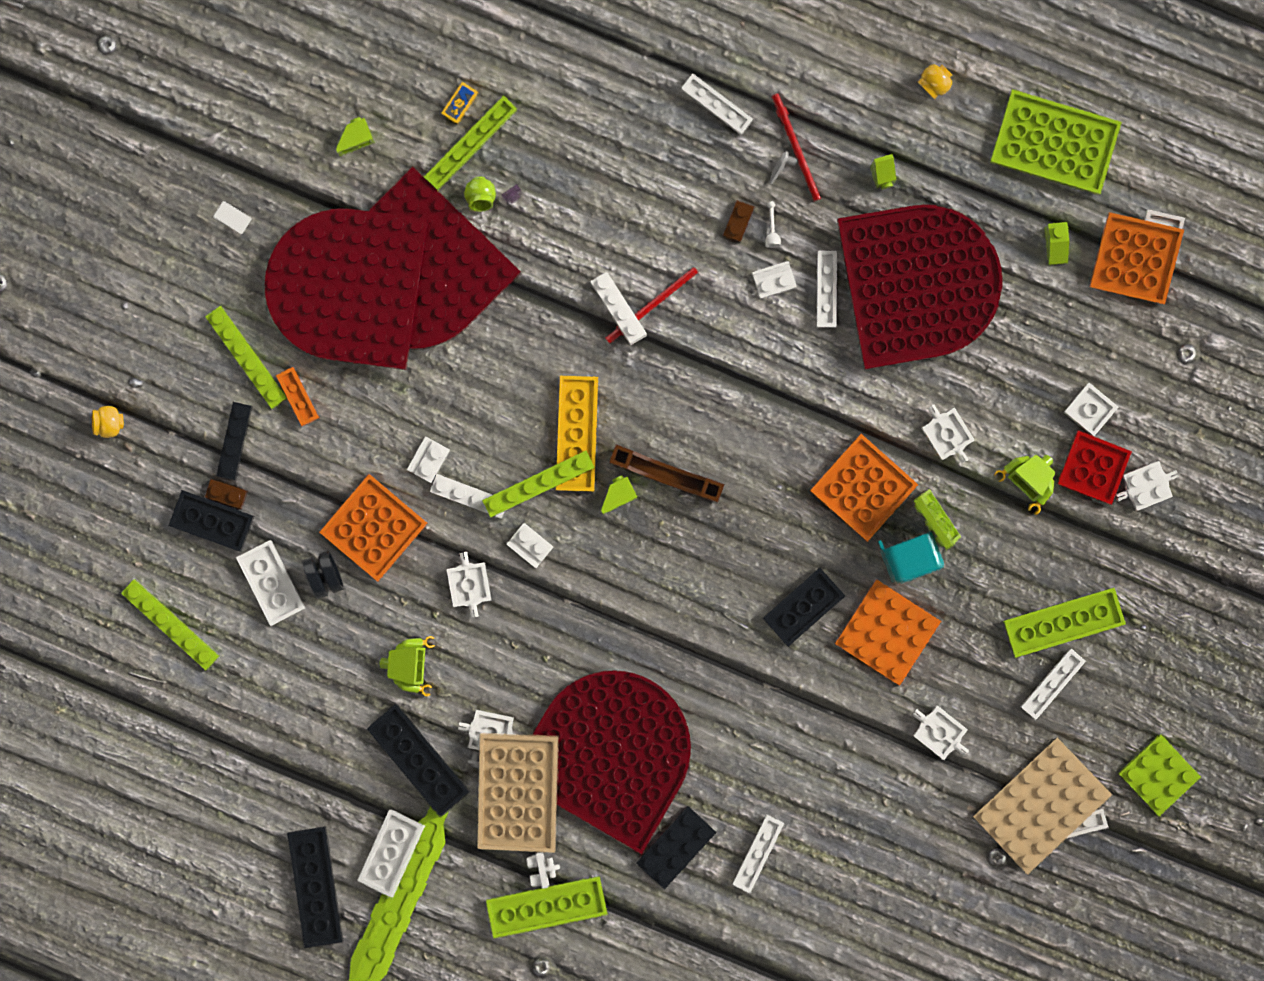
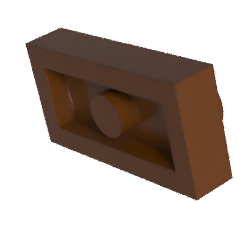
[723,200,754,243]
[205,479,248,509]

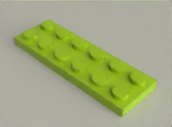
[1003,588,1126,658]
[486,876,608,939]

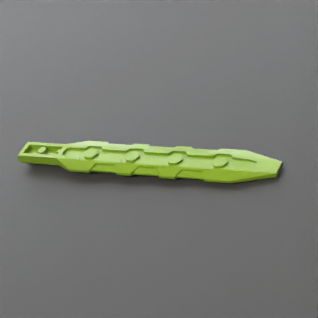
[349,806,450,981]

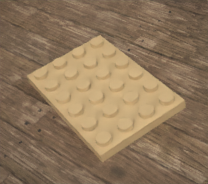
[478,733,558,853]
[973,738,1112,875]

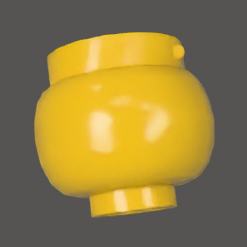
[918,64,952,99]
[91,406,124,438]

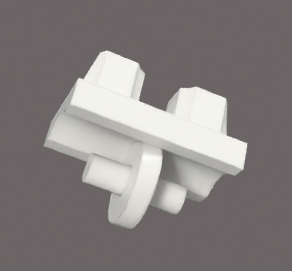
[527,852,560,888]

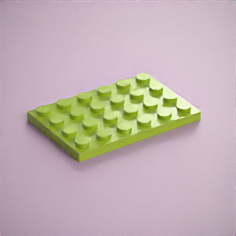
[990,89,1122,195]

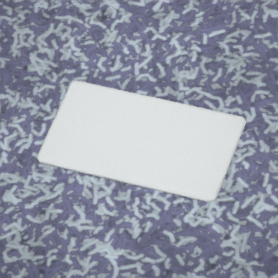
[214,201,251,234]

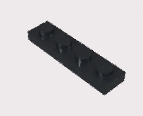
[216,402,253,481]

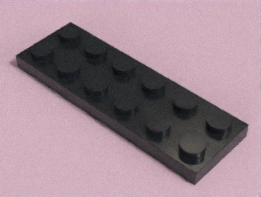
[367,703,470,818]
[287,826,344,949]

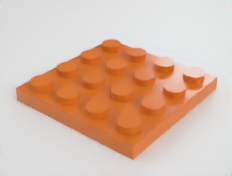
[1089,212,1185,304]
[810,434,918,542]
[319,474,428,582]
[834,579,941,686]

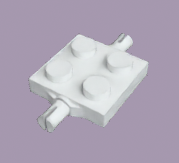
[921,405,974,464]
[1115,461,1179,511]
[447,552,491,618]
[912,705,969,760]
[458,710,518,750]

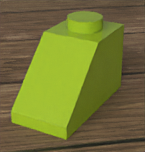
[336,117,375,156]
[870,154,897,190]
[1044,222,1069,265]
[601,475,638,515]

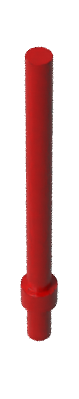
[772,94,821,202]
[605,267,698,344]

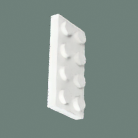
[236,540,306,626]
[357,809,425,897]

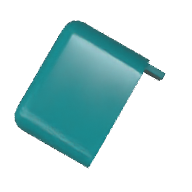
[878,532,944,584]

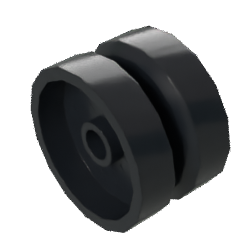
[303,551,344,599]

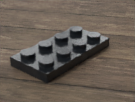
[168,490,255,552]
[762,567,845,647]
[636,806,717,890]

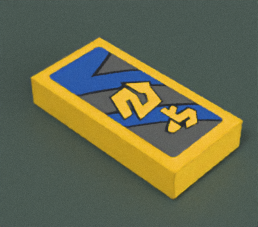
[442,82,479,125]

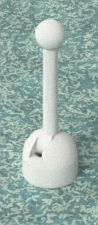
[765,201,781,248]

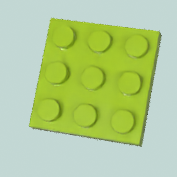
[914,489,961,550]
[1118,734,1201,817]

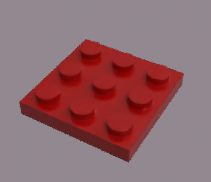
[1057,430,1132,505]

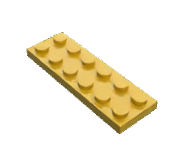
[556,376,598,492]

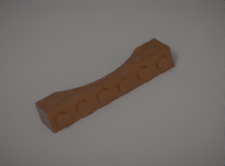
[609,445,725,503]

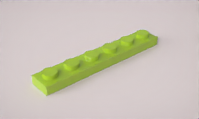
[424,96,518,191]
[205,306,288,409]
[482,451,595,518]
[121,579,220,670]

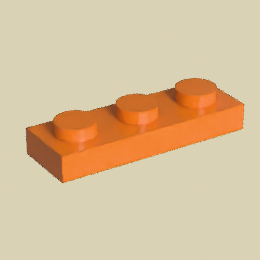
[276,367,319,427]

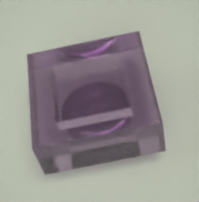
[501,184,522,204]

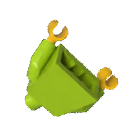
[994,455,1055,515]
[380,636,435,696]

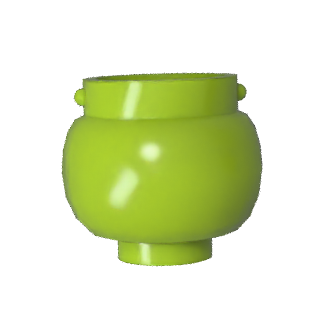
[464,177,496,212]

